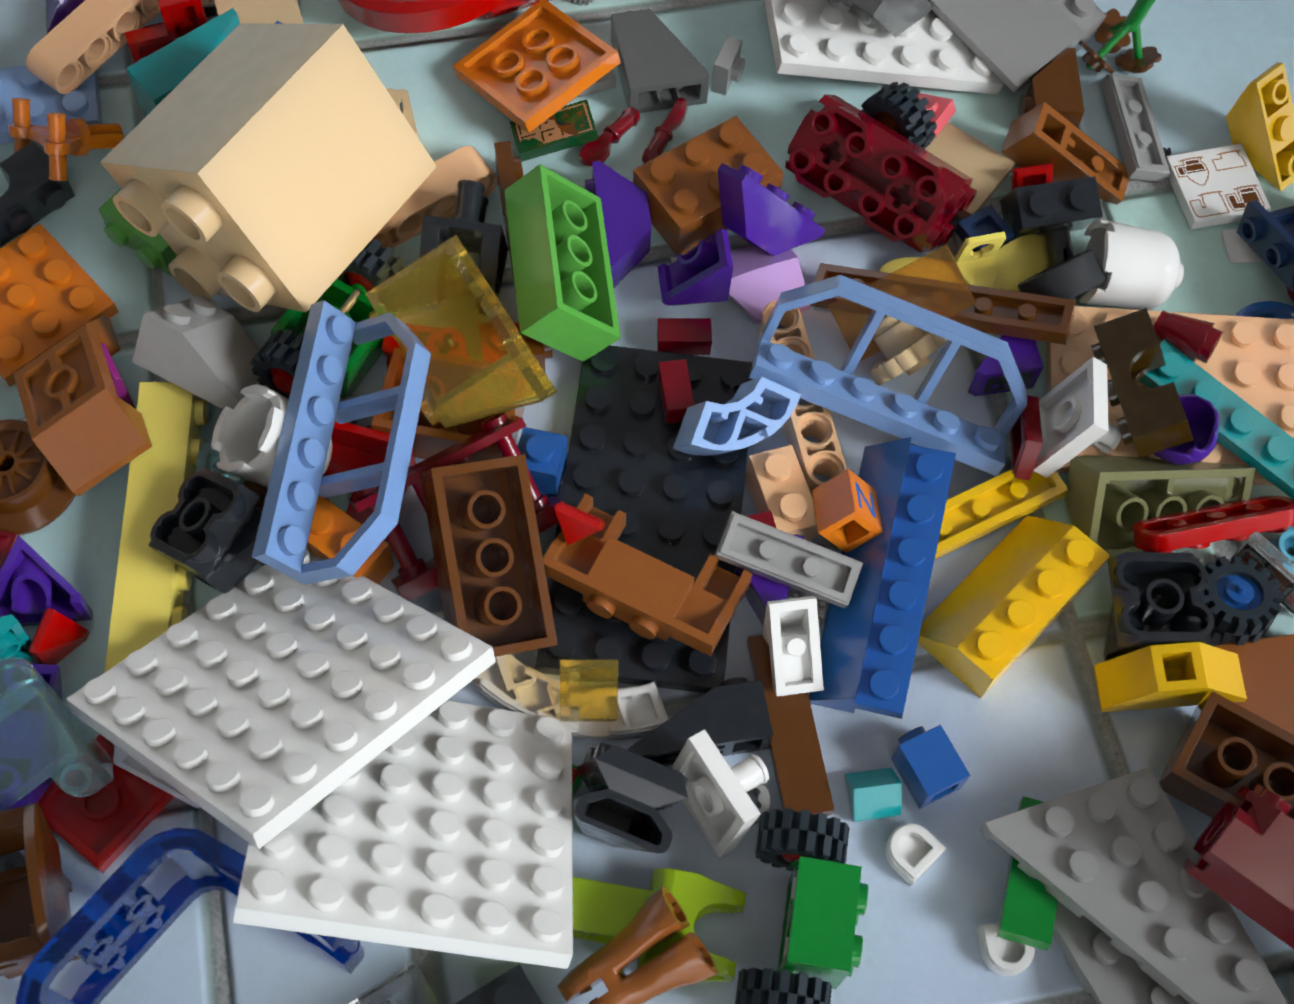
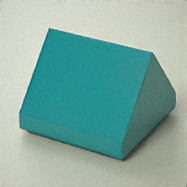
[844,768,902,822]

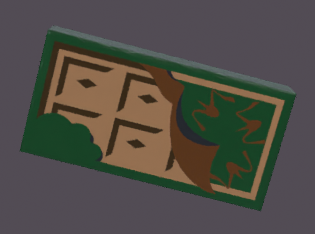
[510,99,599,162]

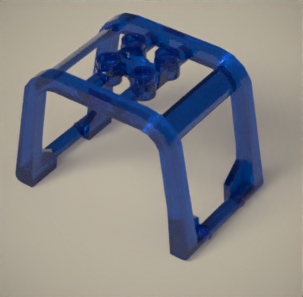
[16,827,365,1004]

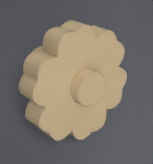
[867,316,947,386]

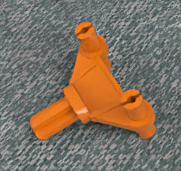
[8,98,124,181]

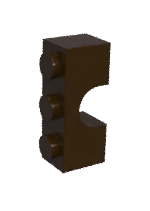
[1091,308,1193,458]

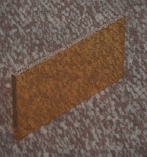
[829,244,976,362]

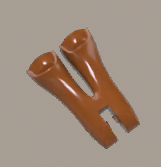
[557,886,719,1004]

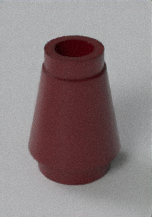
[1154,310,1223,364]

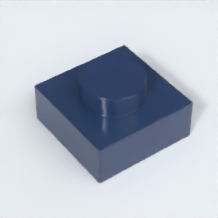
[955,205,1016,252]

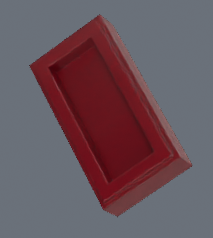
[1010,395,1043,481]

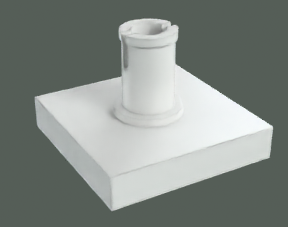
[1033,357,1121,478]
[671,730,769,858]

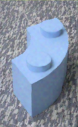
[673,377,801,456]

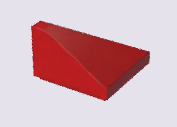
[28,608,90,665]

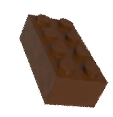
[420,454,558,657]
[1158,691,1294,820]

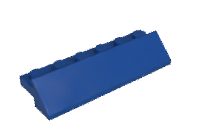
[809,437,956,719]

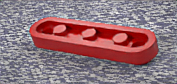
[1133,496,1294,553]

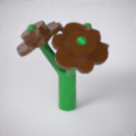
[1079,0,1162,74]

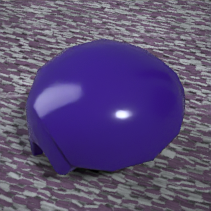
[1155,394,1219,466]

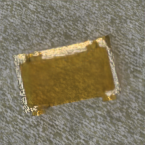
[366,235,557,428]

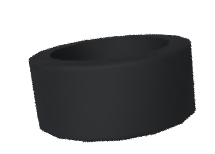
[1018,249,1106,299]

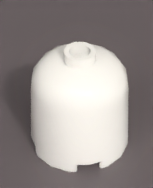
[1076,219,1184,310]
[211,384,333,488]

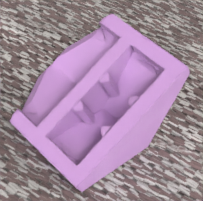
[729,245,810,324]

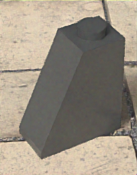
[611,9,710,113]

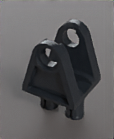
[415,180,508,320]

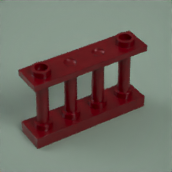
[349,412,564,601]

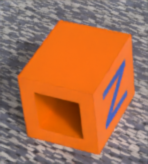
[812,469,883,553]

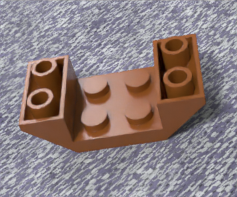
[14,316,152,496]

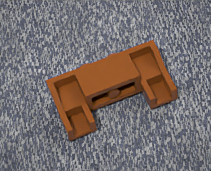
[543,494,753,656]

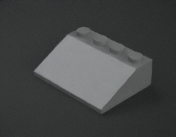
[928,0,1107,93]

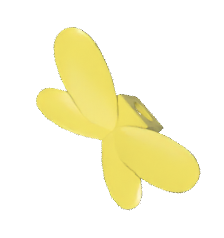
[879,232,1050,292]

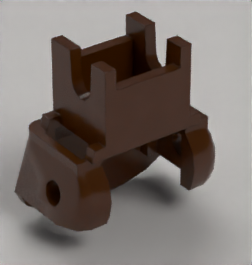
[0,802,81,979]

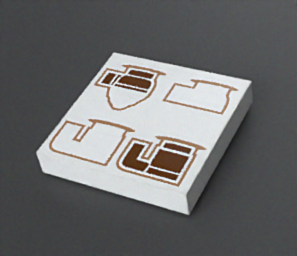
[1166,143,1271,230]

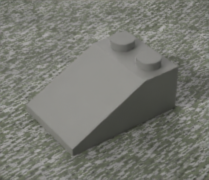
[132,296,268,409]

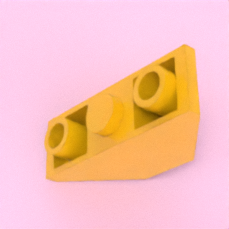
[1226,62,1294,192]
[1093,642,1247,713]

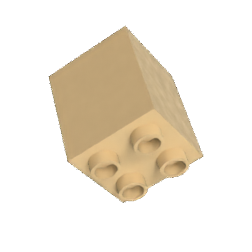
[101,23,437,313]

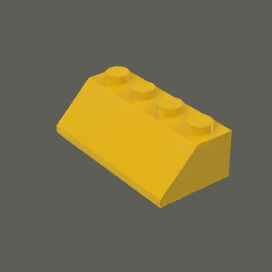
[918,515,1110,698]

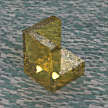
[560,660,618,722]

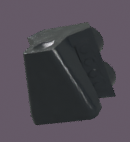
[148,467,263,594]
[1103,552,1215,661]
[573,742,688,854]

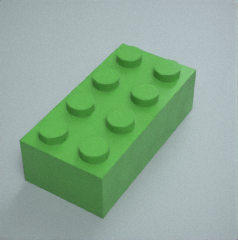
[504,164,621,362]

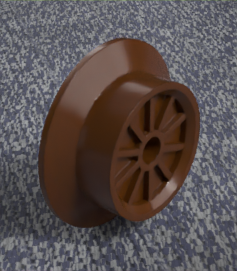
[0,418,76,536]

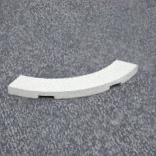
[432,610,669,740]

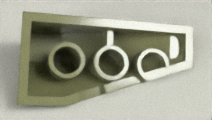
[1065,455,1255,558]

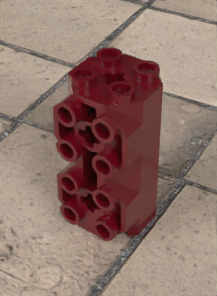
[785,94,977,253]
[1183,783,1294,949]

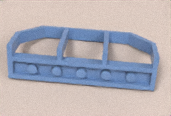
[749,275,1027,476]
[252,300,431,585]

